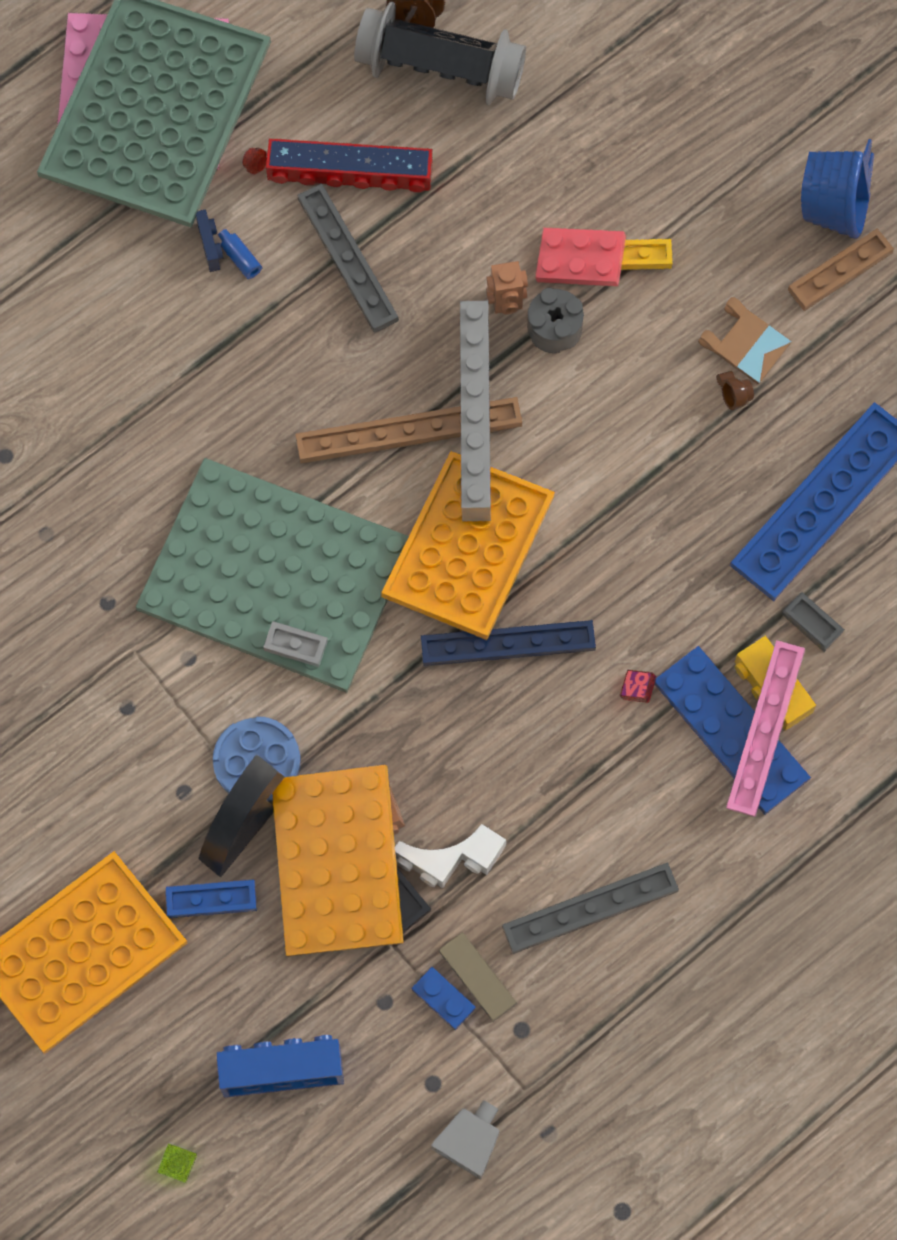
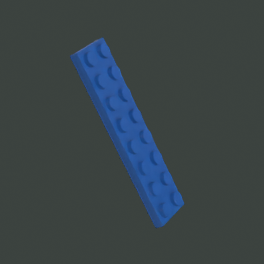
[730,402,897,601]

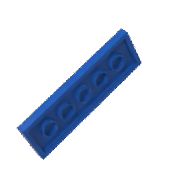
[653,646,811,815]

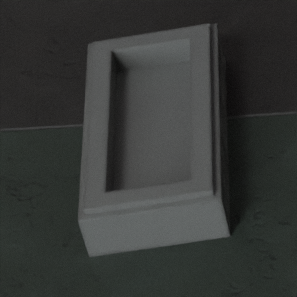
[782,592,845,652]

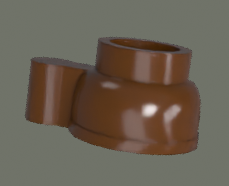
[716,371,754,410]

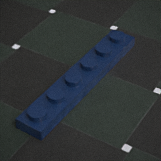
[421,620,596,666]

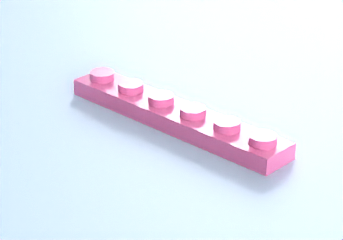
[726,640,805,817]

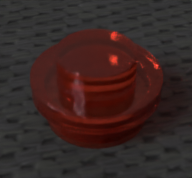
[242,147,267,175]

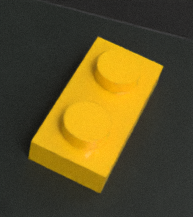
[621,239,673,270]

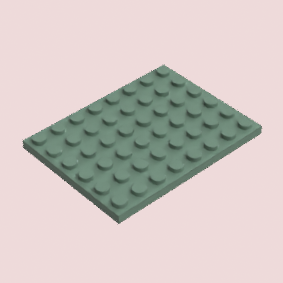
[37,0,271,228]
[136,458,409,693]

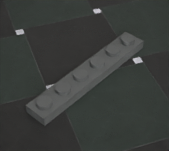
[298,183,399,333]
[502,862,679,954]

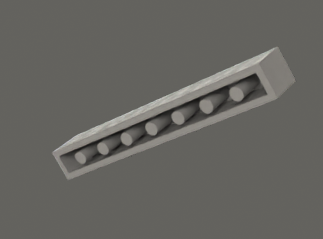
[460,301,491,521]

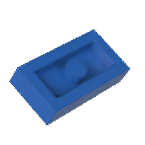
[412,967,476,1031]

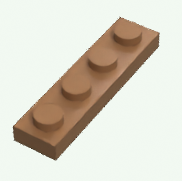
[788,228,894,311]

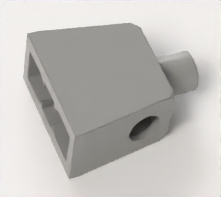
[431,1100,500,1180]

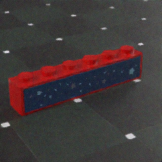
[266,138,433,193]

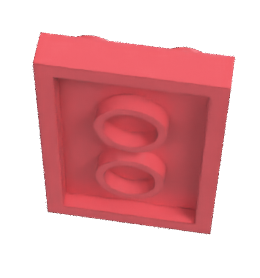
[535,228,626,286]

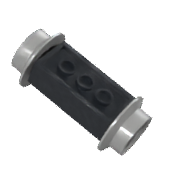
[354,2,526,105]

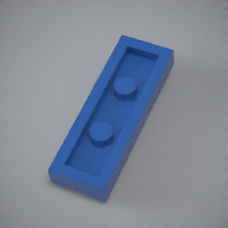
[166,880,257,918]

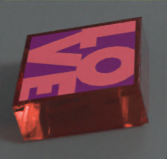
[620,670,657,703]

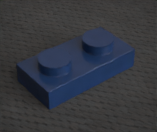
[196,209,224,272]

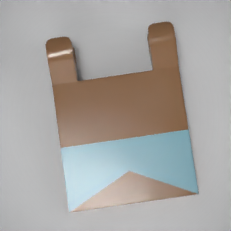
[698,297,791,385]

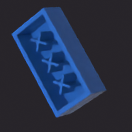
[216,1035,344,1098]

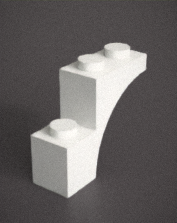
[395,824,506,888]

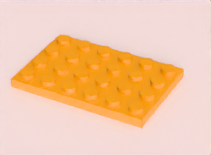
[381,451,555,640]
[272,765,404,956]
[0,851,187,1054]

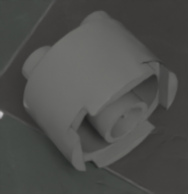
[527,288,584,353]

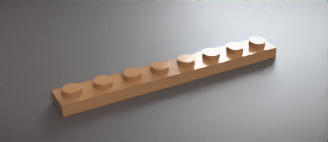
[296,397,522,464]

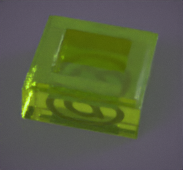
[157,1143,197,1183]

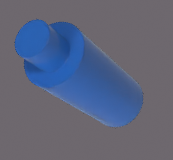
[218,229,262,279]

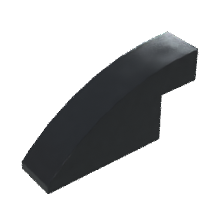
[198,754,285,877]

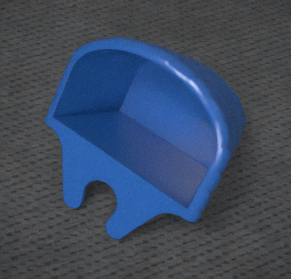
[801,139,874,239]

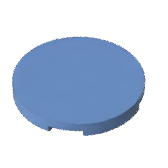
[213,717,301,802]

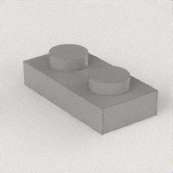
[263,621,328,667]

